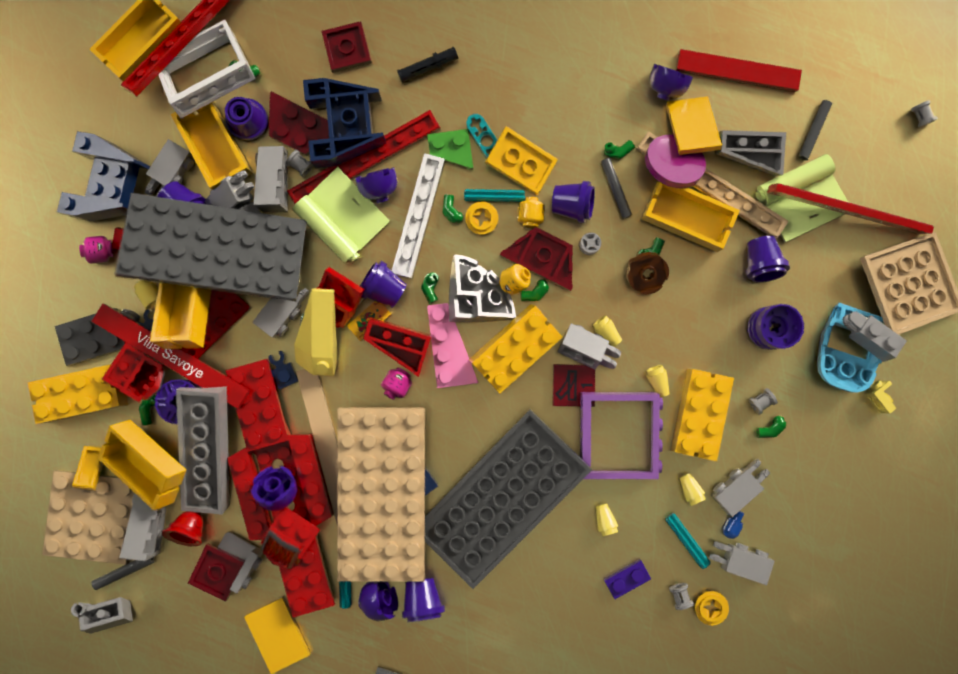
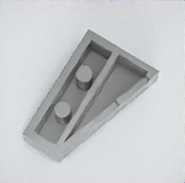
[715,130,786,177]
[254,146,288,213]
[119,493,167,561]

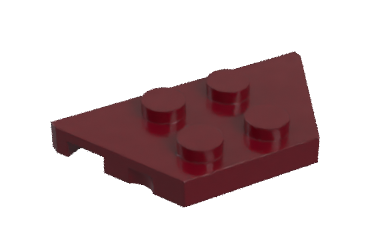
[269,91,329,156]
[499,226,573,292]

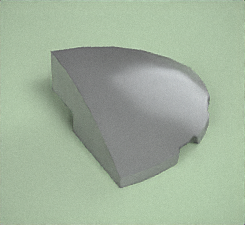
[449,255,516,322]

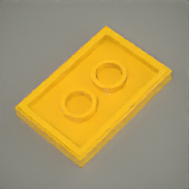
[666,96,722,155]
[484,126,558,195]
[244,596,311,674]

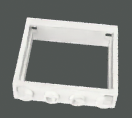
[158,20,256,118]

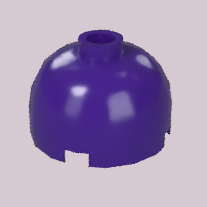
[650,64,693,101]
[355,167,397,203]
[251,466,297,511]
[358,581,398,621]

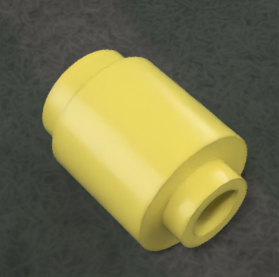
[134,280,158,311]

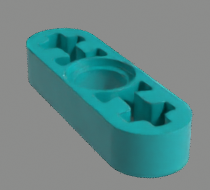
[466,114,497,158]

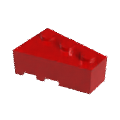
[363,317,431,377]

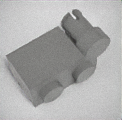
[71,597,133,634]

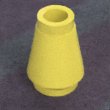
[593,315,622,347]
[646,365,670,397]
[679,473,706,506]
[595,504,618,537]

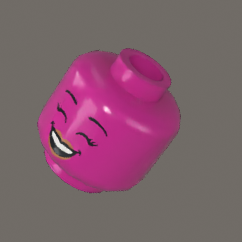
[79,236,113,264]
[381,367,412,400]

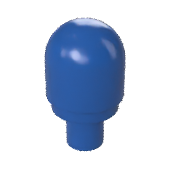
[723,511,744,539]

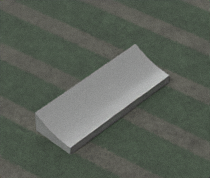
[176,387,230,514]

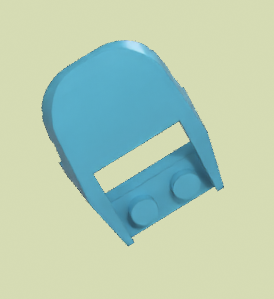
[817,303,884,393]

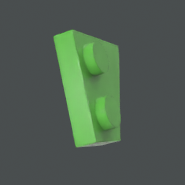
[427,129,473,170]

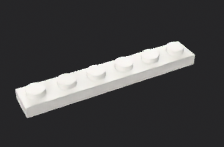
[392,153,445,279]

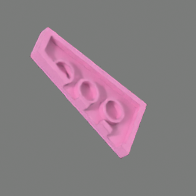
[427,303,478,388]

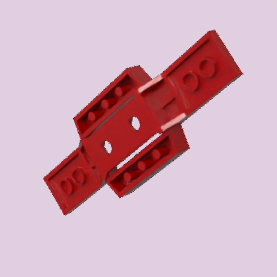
[225,359,335,618]

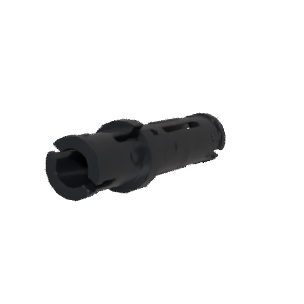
[397,46,459,83]

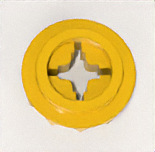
[465,202,498,235]
[694,591,729,626]

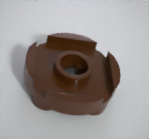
[626,252,669,294]

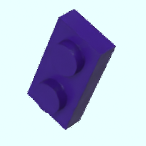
[604,559,651,599]

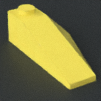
[294,289,338,376]

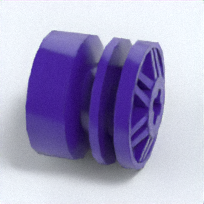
[747,304,804,350]
[155,379,202,424]

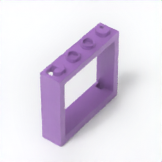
[580,392,663,479]

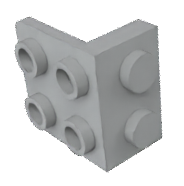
[218,532,263,593]

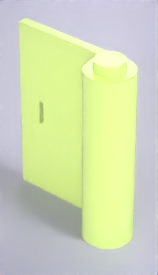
[756,154,848,243]
[292,167,390,264]

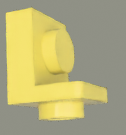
[865,380,896,414]

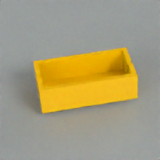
[89,0,181,81]
[170,101,253,190]
[641,181,740,252]
[150,283,211,349]
[469,304,563,394]
[27,364,128,424]
[670,369,734,461]
[98,420,187,511]

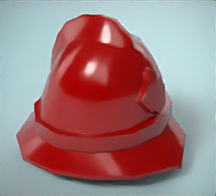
[162,511,204,547]

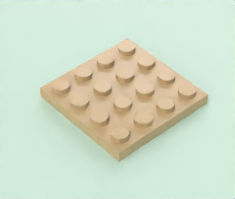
[860,232,958,335]
[42,470,134,565]

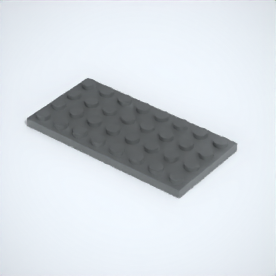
[115,193,307,301]
[425,409,592,589]

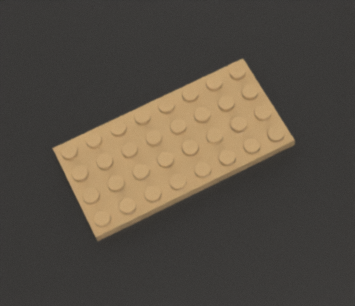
[338,407,425,581]

